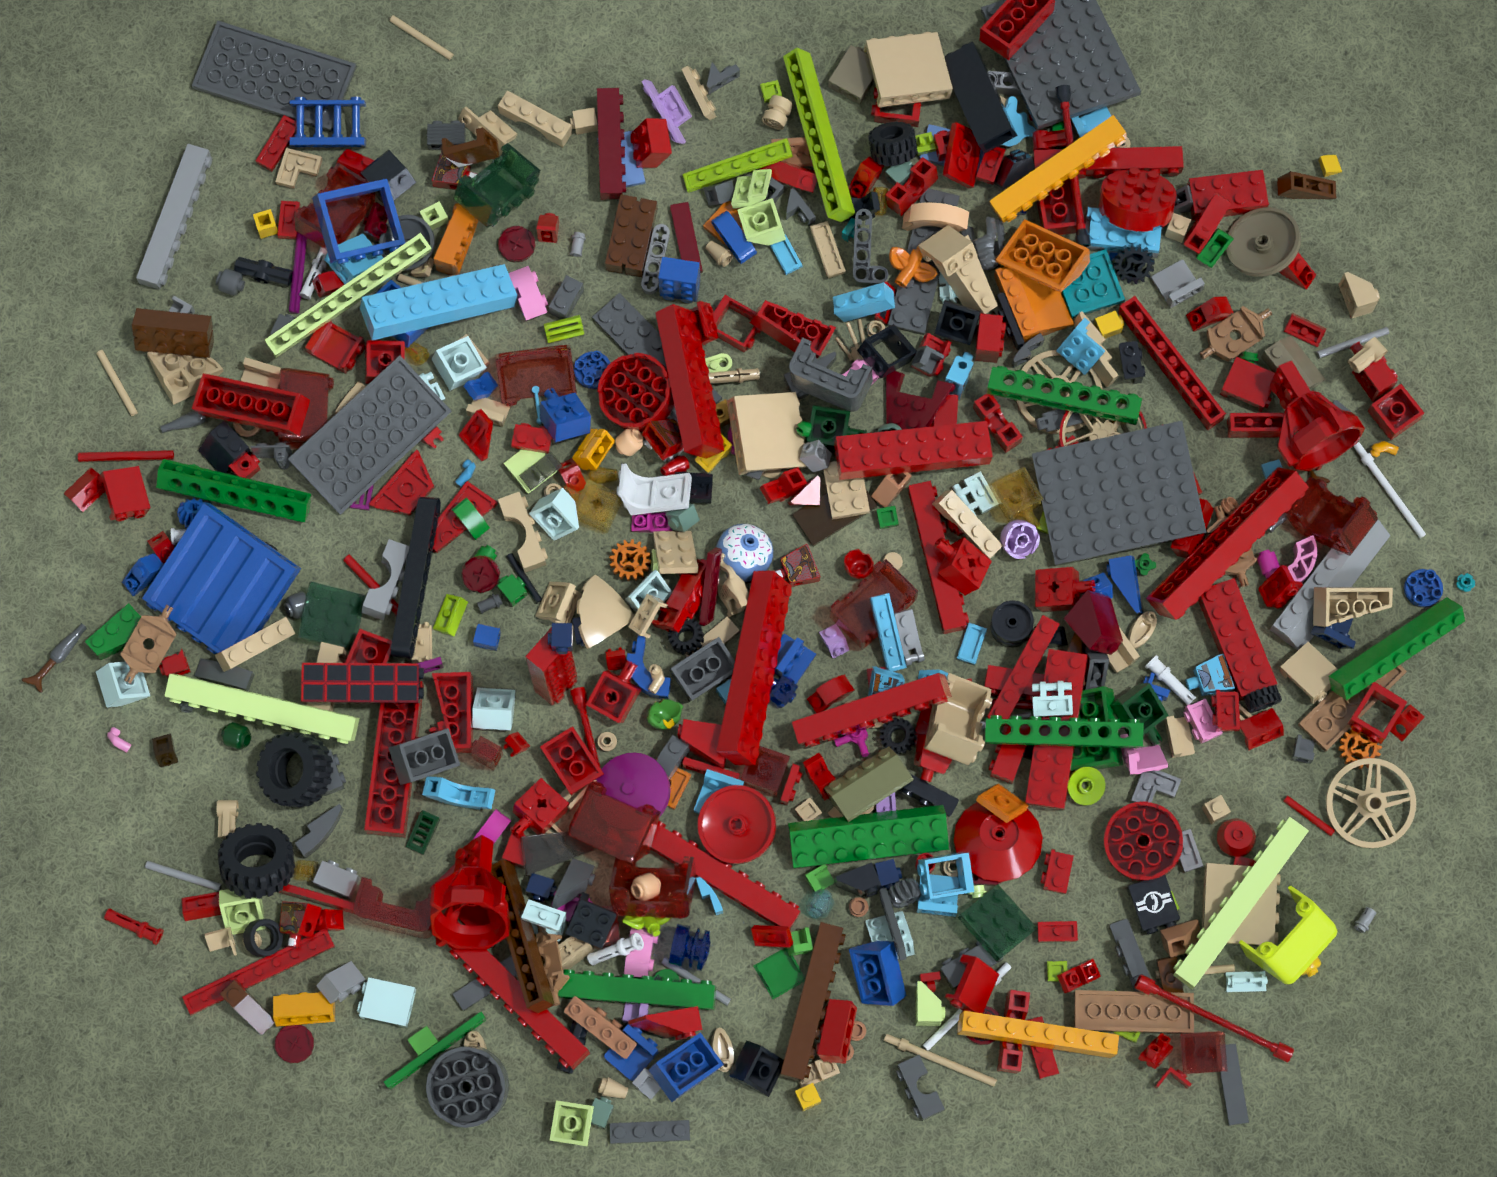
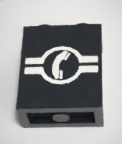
[1126,875,1180,935]

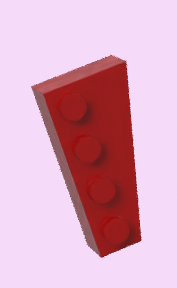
[749,300,836,359]
[432,672,473,753]

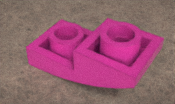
[632,512,673,533]
[473,809,511,843]

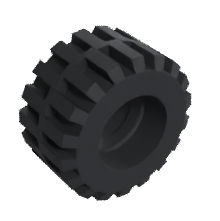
[868,121,917,166]

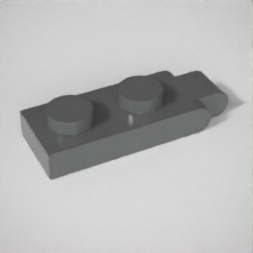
[1035,409,1089,432]

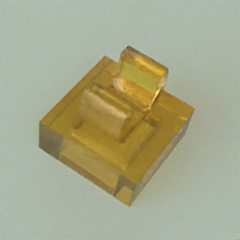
[296,860,318,882]

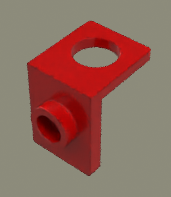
[556,458,587,495]
[147,531,175,564]
[1390,704,1425,742]
[1154,1067,1192,1089]

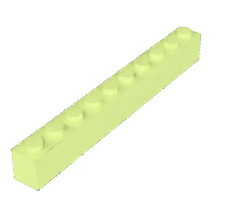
[264,233,432,358]
[165,674,360,744]
[1173,817,1309,989]

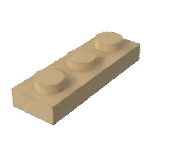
[681,66,717,120]

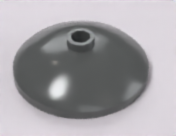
[379,215,435,271]

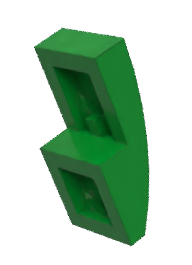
[452,498,490,540]

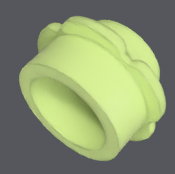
[968,885,987,898]

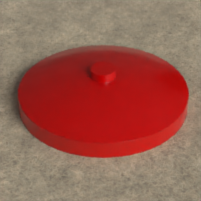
[698,785,776,864]

